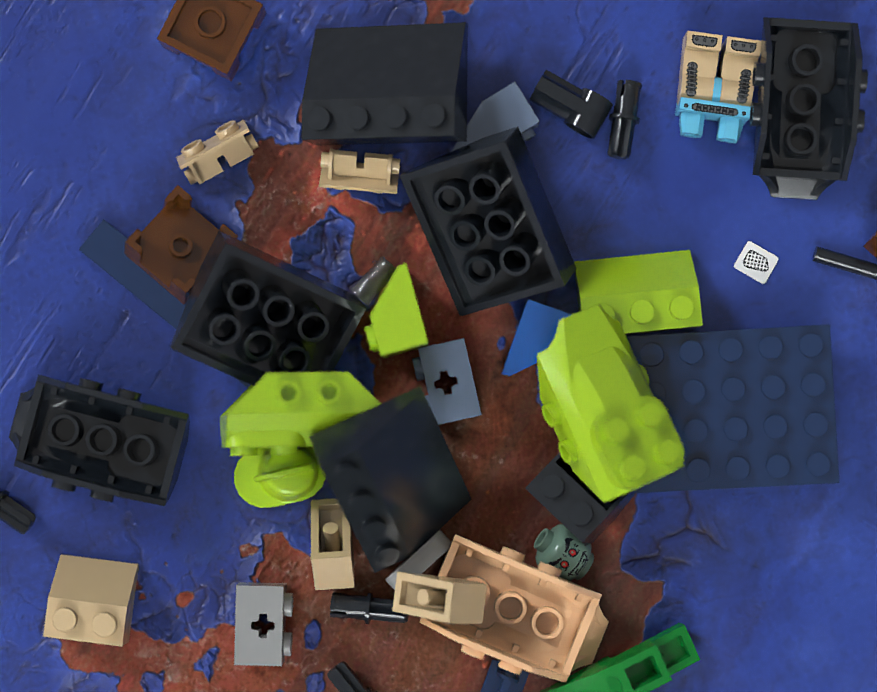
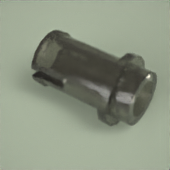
[350,256,397,306]

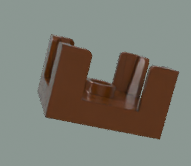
[157,0,266,82]
[124,185,238,304]

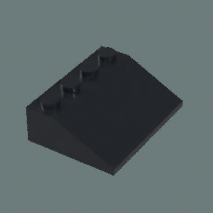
[302,22,468,146]
[400,126,577,317]
[170,231,366,386]
[309,386,472,573]

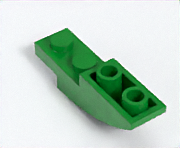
[540,623,700,692]

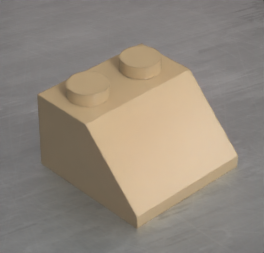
[43,554,139,646]

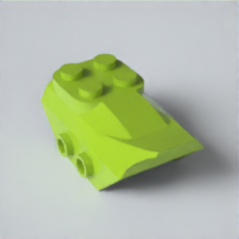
[537,304,685,502]
[220,372,381,456]

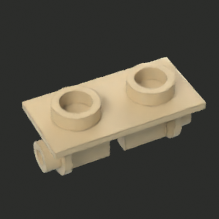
[176,120,259,185]
[319,148,400,194]

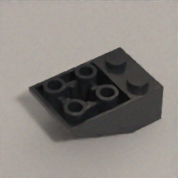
[525,452,641,546]

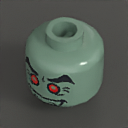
[534,524,594,581]

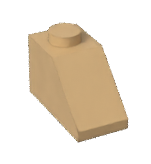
[311,499,354,590]
[393,572,487,624]

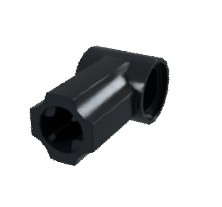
[529,70,613,139]

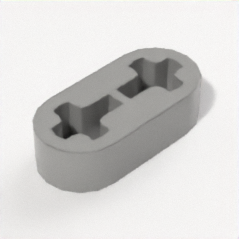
[385,530,451,590]

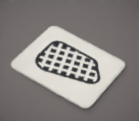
[734,241,779,284]

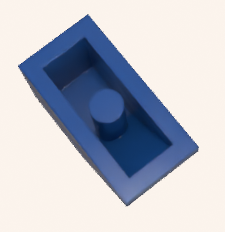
[501,299,572,377]

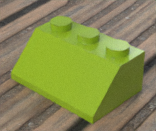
[574,250,703,335]
[365,264,429,358]

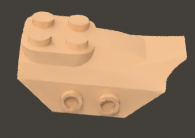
[420,534,609,683]

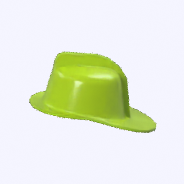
[234,446,326,508]

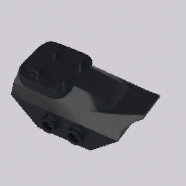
[750,17,868,200]
[9,374,190,506]

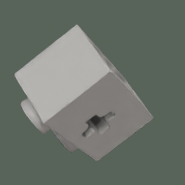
[234,582,293,666]

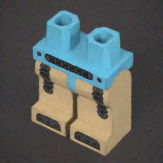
[675,31,762,143]

